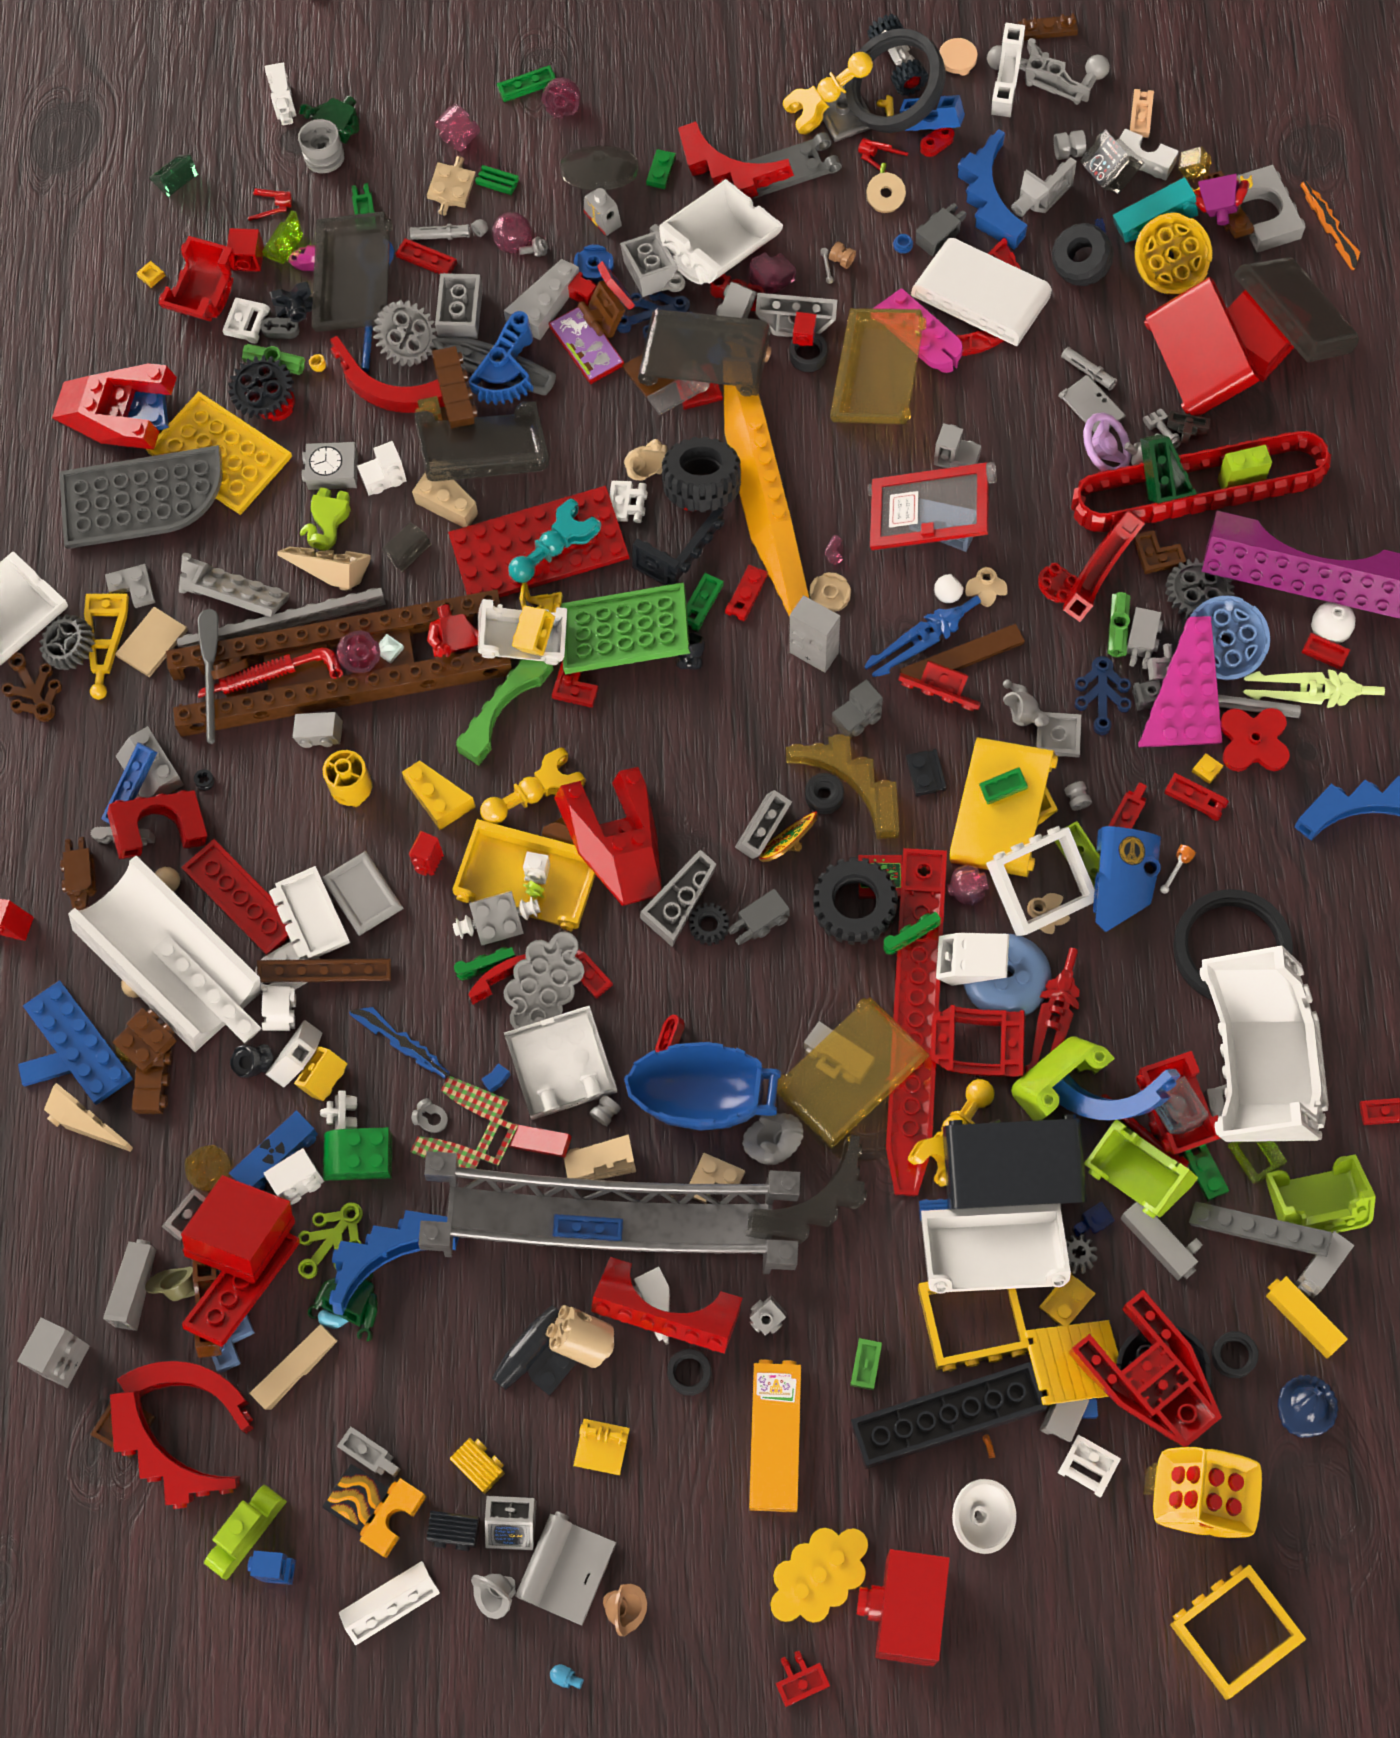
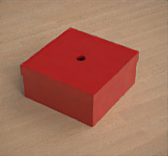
[1227,279,1311,382]
[181,1175,295,1284]

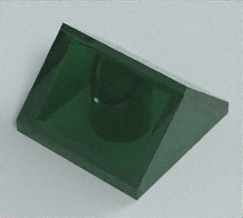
[149,154,198,197]

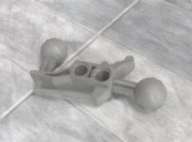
[987,38,1110,105]

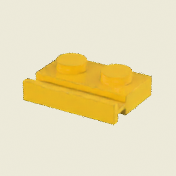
[1039,1273,1095,1326]

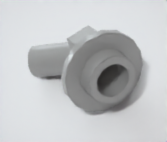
[519,237,548,257]

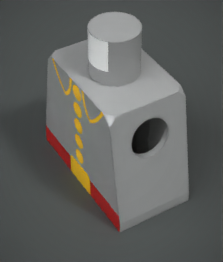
[584,187,622,236]

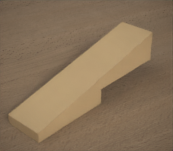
[250,1324,338,1410]

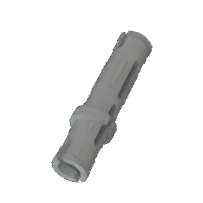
[410,224,470,240]
[1061,347,1117,391]

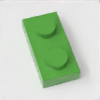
[850,1338,882,1390]

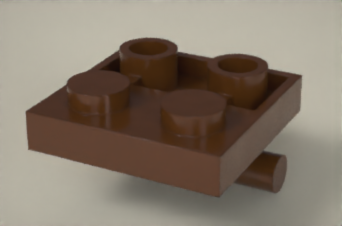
[578,281,626,339]

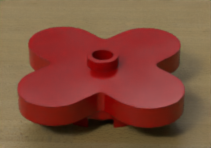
[1220,708,1290,771]

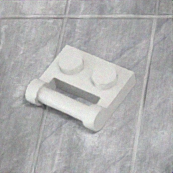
[223,297,270,344]
[1058,1434,1121,1497]

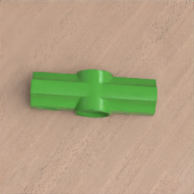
[242,344,305,375]
[1108,592,1130,657]

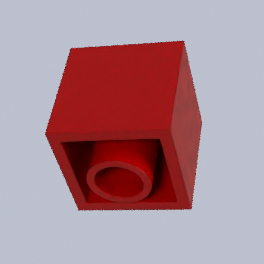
[227,228,264,272]

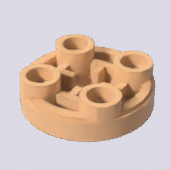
[939,38,978,76]

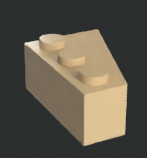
[412,460,478,527]
[564,1135,636,1180]

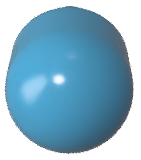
[550,1664,584,1689]

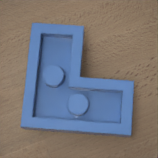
[212,1314,255,1374]

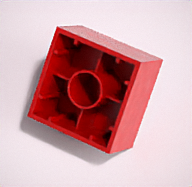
[856,1549,950,1667]

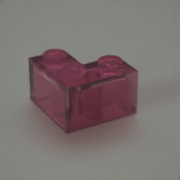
[750,252,796,294]

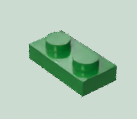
[646,149,676,189]

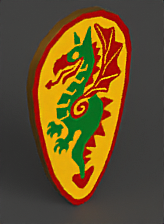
[758,812,818,862]

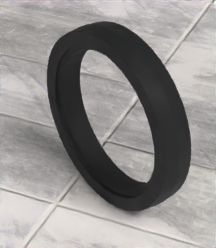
[845,29,946,133]
[1173,889,1293,1001]

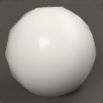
[934,574,963,603]

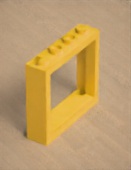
[918,1282,1029,1372]
[1170,1565,1306,1700]

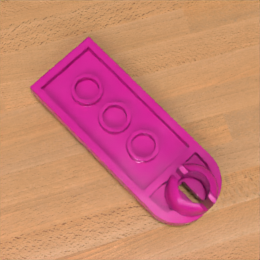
[871,288,962,373]

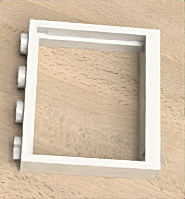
[986,826,1095,936]

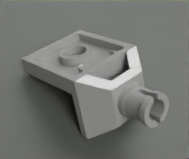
[1011,157,1077,217]

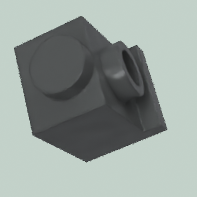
[1132,680,1162,711]

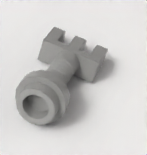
[1143,409,1181,449]

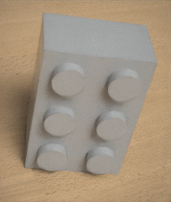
[435,273,483,339]

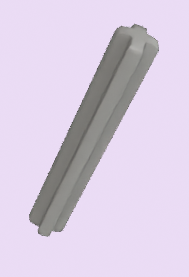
[1218,695,1301,718]

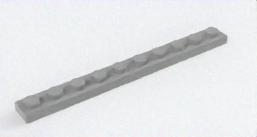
[177,588,386,648]

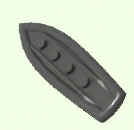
[432,337,556,395]

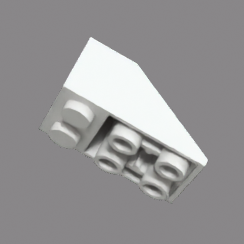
[936,933,1009,986]

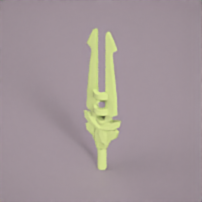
[1243,670,1385,708]

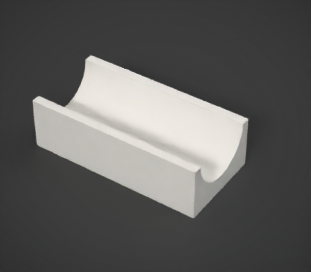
[68,856,261,1052]

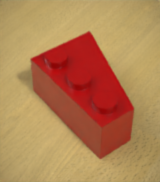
[0,899,34,941]

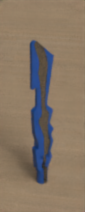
[349,1007,450,1079]

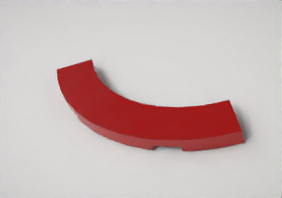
[956,330,1004,356]

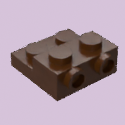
[112,1008,177,1073]

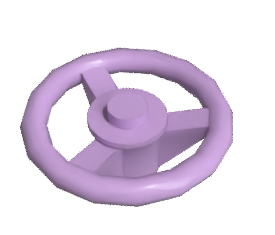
[1083,412,1131,471]

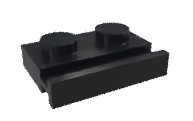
[906,749,947,797]

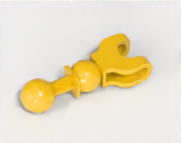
[783,52,873,135]
[480,747,586,824]
[908,1079,995,1187]

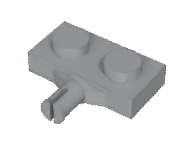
[1147,644,1173,681]

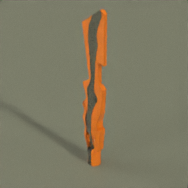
[1300,181,1360,270]

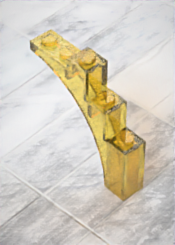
[786,734,899,839]

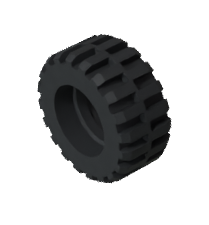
[662,437,741,512]
[813,857,898,945]

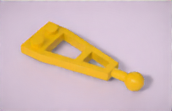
[84,594,129,700]

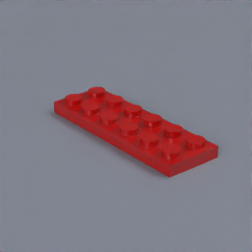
[181,839,292,955]
[182,1233,300,1347]

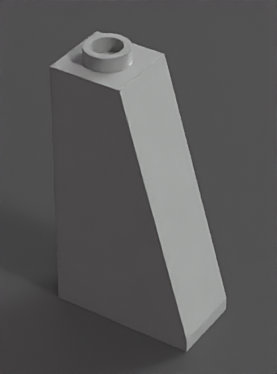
[103,1239,156,1331]

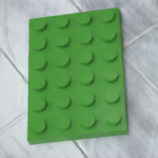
[561,583,690,674]

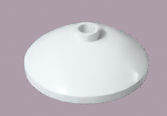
[952,1479,1016,1554]

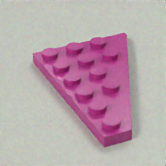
[1138,616,1222,747]

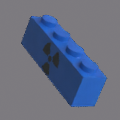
[229,1110,318,1190]

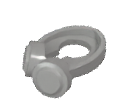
[411,1098,448,1133]

